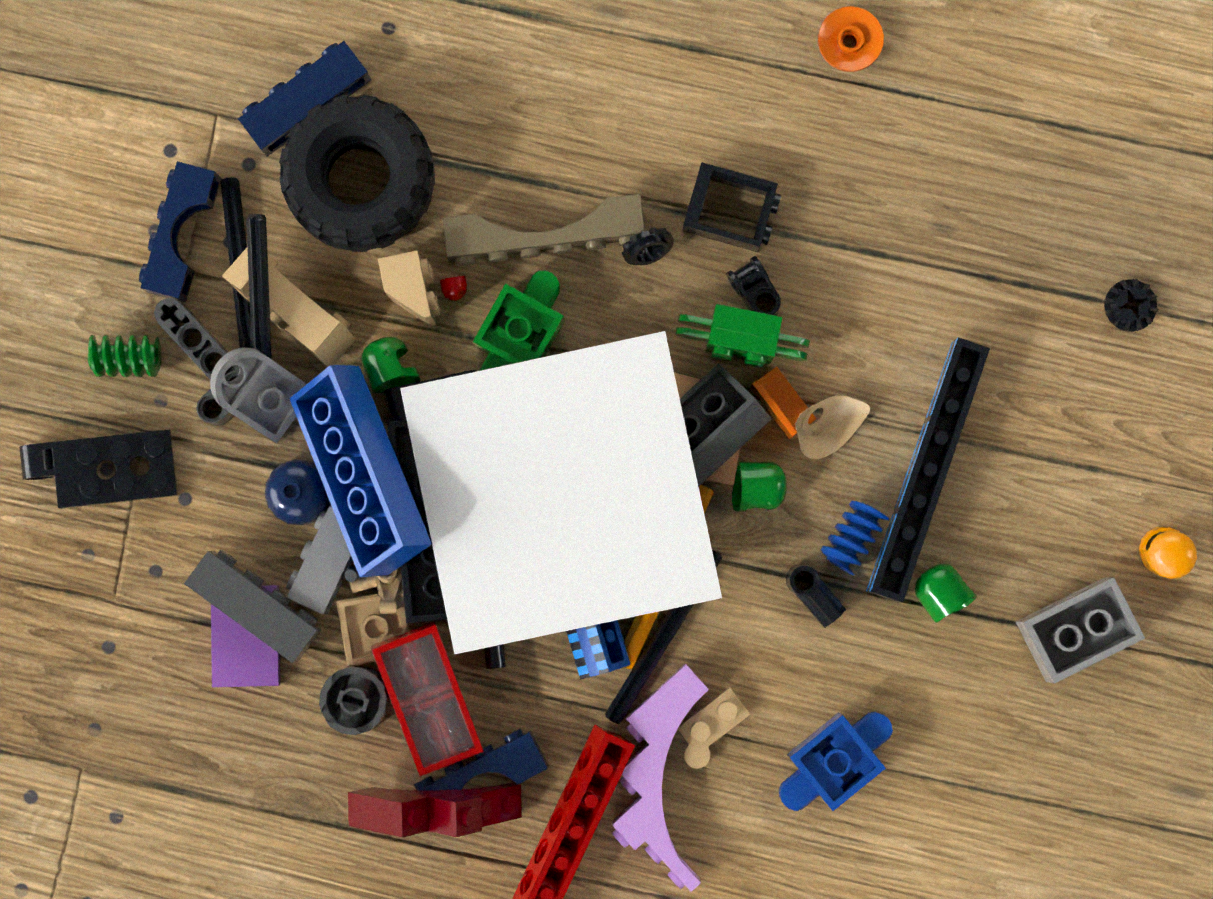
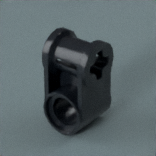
[726,256,781,316]

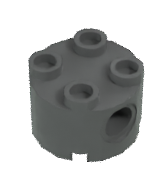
[319,665,391,735]

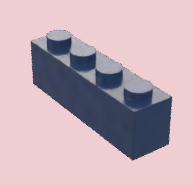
[238,41,371,157]

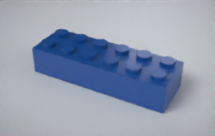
[289,365,432,577]

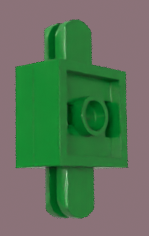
[473,271,565,371]
[675,304,810,368]

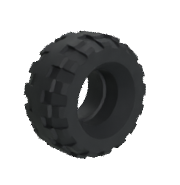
[279,95,435,252]

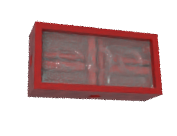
[371,621,484,777]

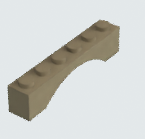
[442,194,645,266]

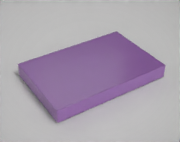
[211,585,281,687]

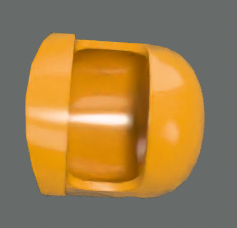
[1139,527,1197,579]

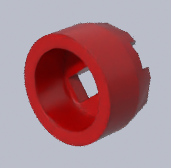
[440,276,467,301]

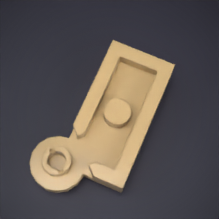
[678,687,751,769]

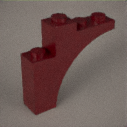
[348,783,522,837]

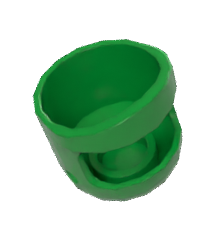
[361,337,421,393]
[732,462,787,512]
[914,564,977,623]

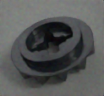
[622,227,674,265]
[1104,279,1159,332]

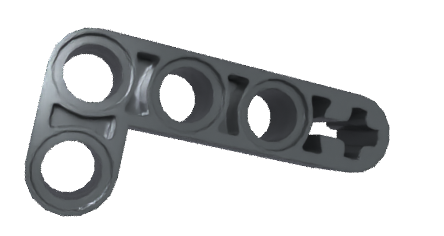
[154,298,239,426]

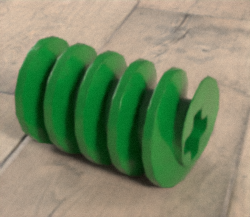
[87,335,161,377]

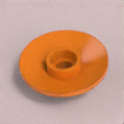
[818,6,884,72]

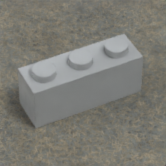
[286,506,353,614]

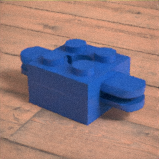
[778,712,893,811]

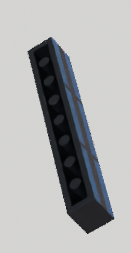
[866,337,990,603]

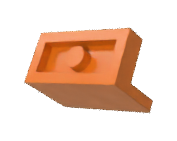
[750,366,817,440]

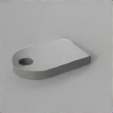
[210,348,306,444]

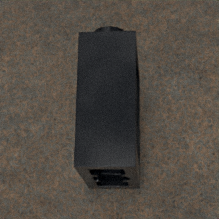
[682,162,781,252]

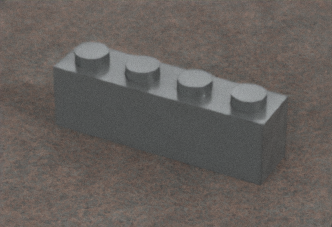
[184,550,322,663]

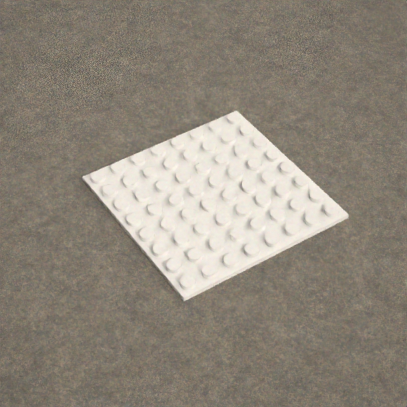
[400,331,722,654]

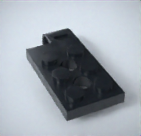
[19,429,178,509]

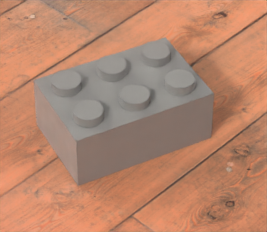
[1016,577,1145,684]

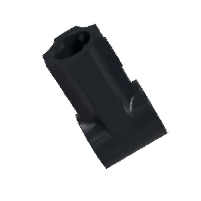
[786,565,847,628]

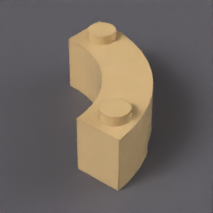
[222,248,356,366]

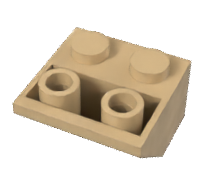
[378,251,441,326]

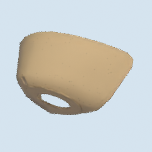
[795,395,870,459]

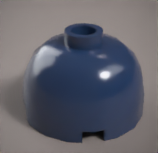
[265,459,331,525]

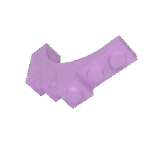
[612,664,709,892]

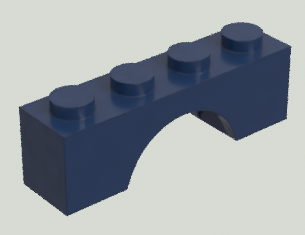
[139,161,222,303]
[414,728,549,791]

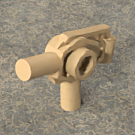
[349,567,404,614]

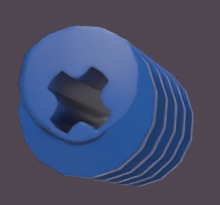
[821,501,890,576]

